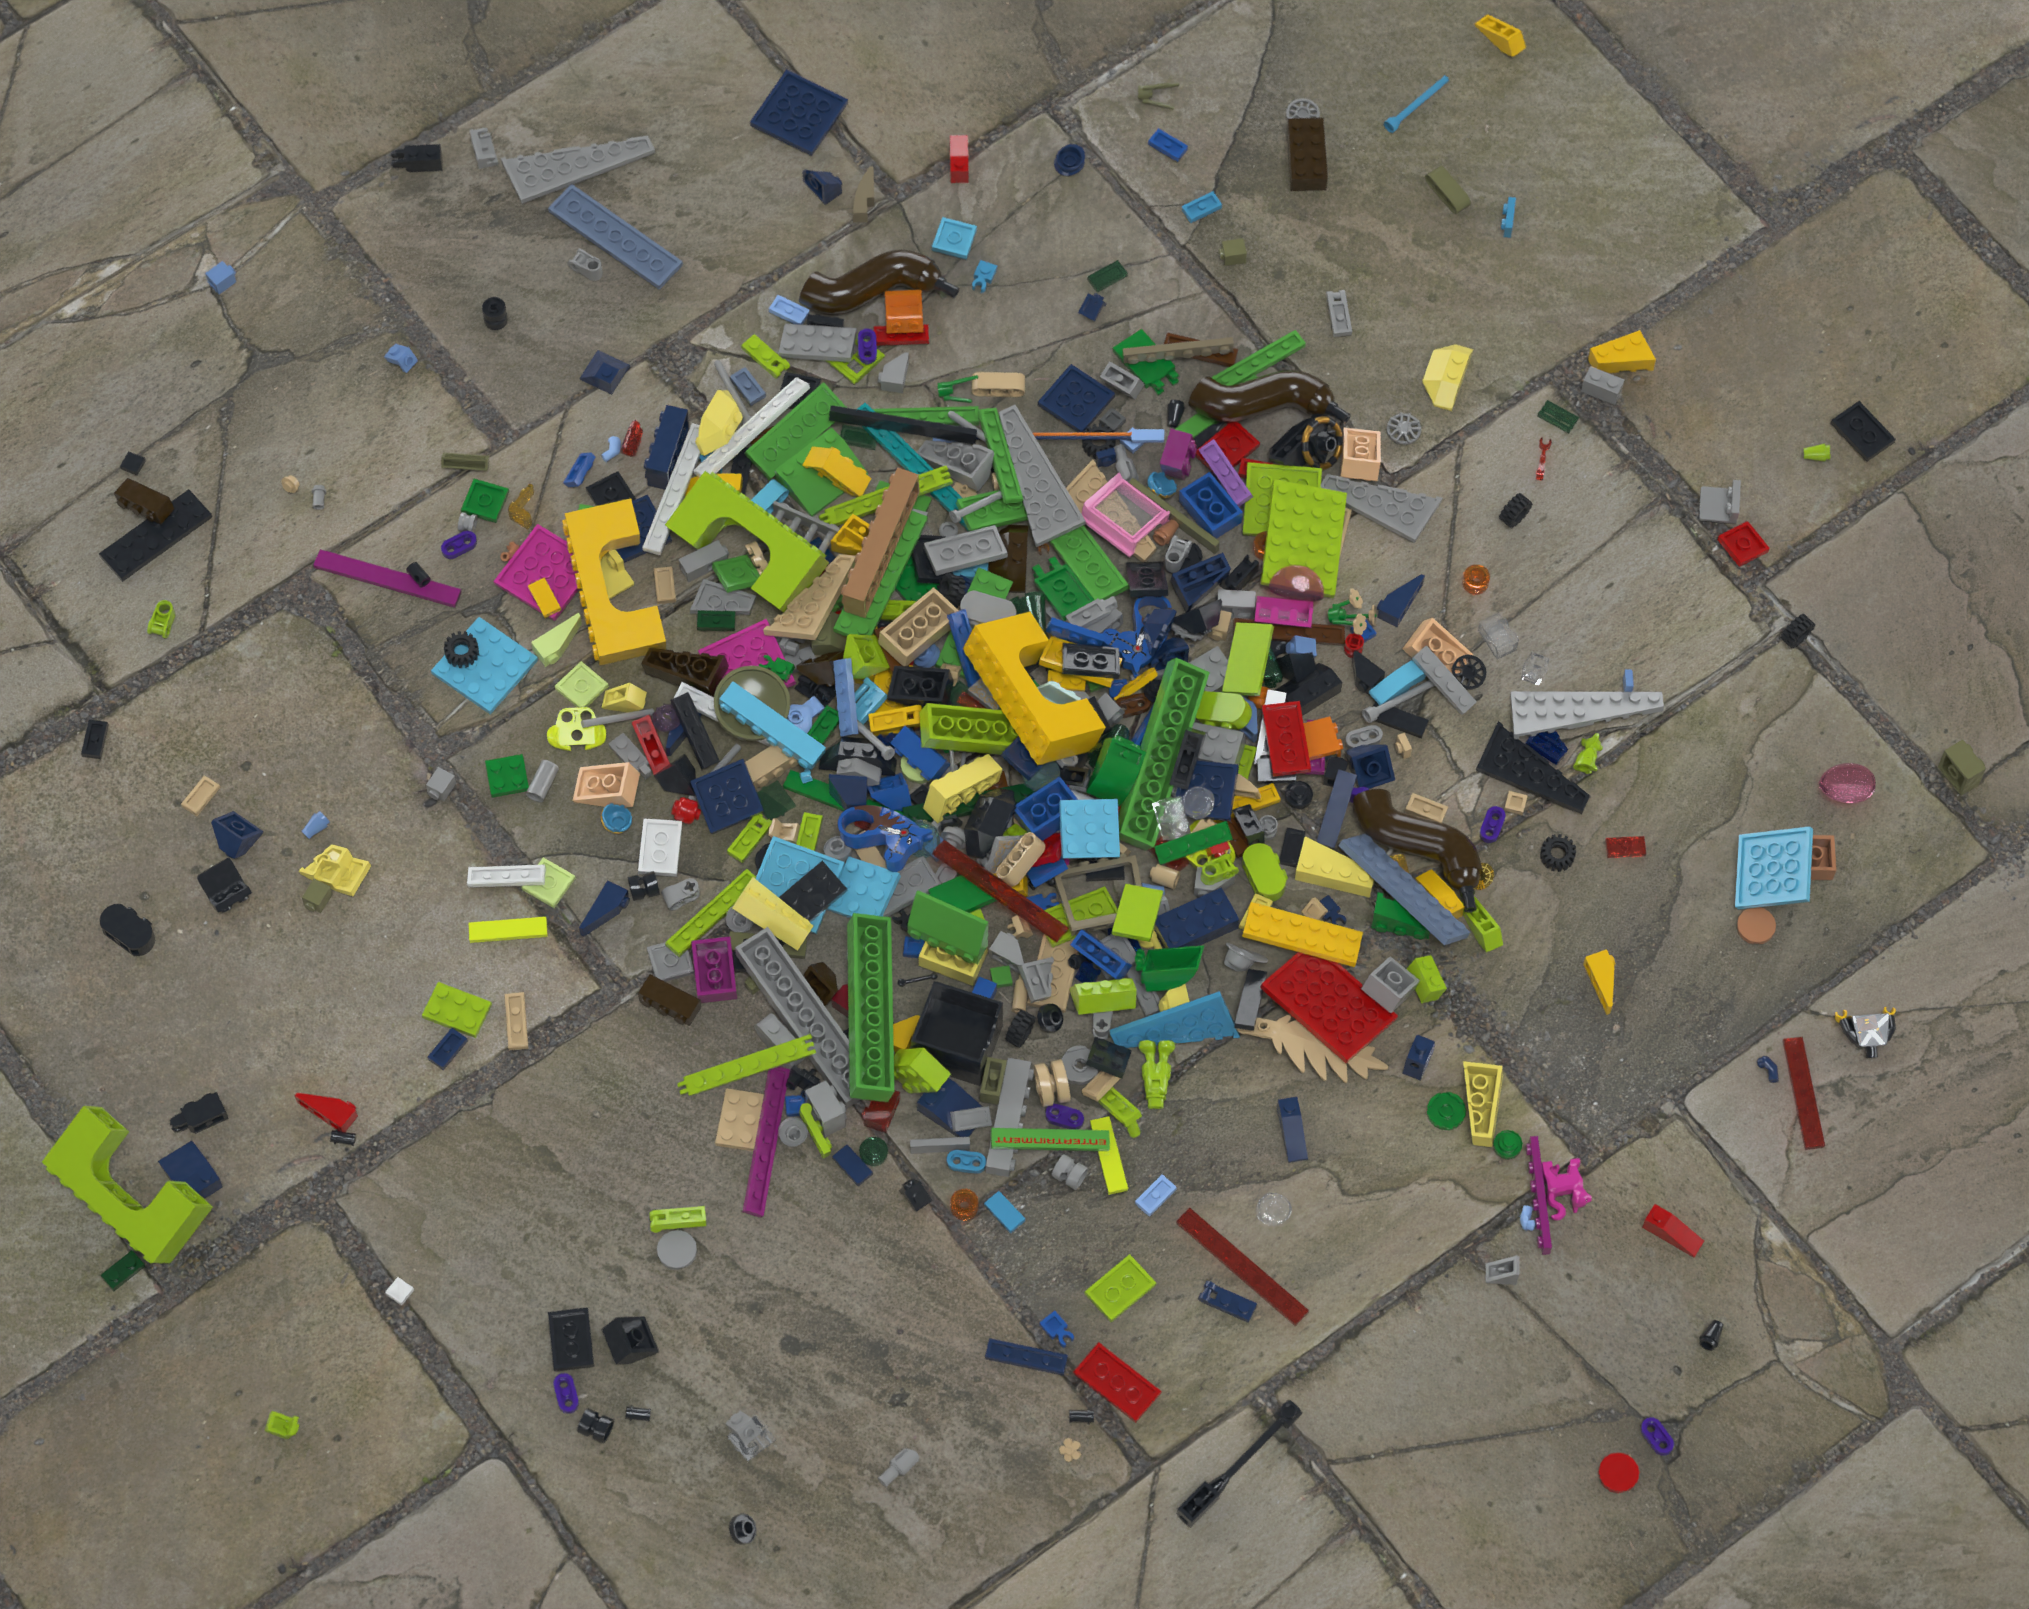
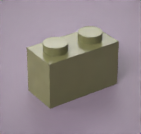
[980,1057,1007,1105]

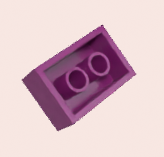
[1160,428,1197,480]
[692,937,737,1003]

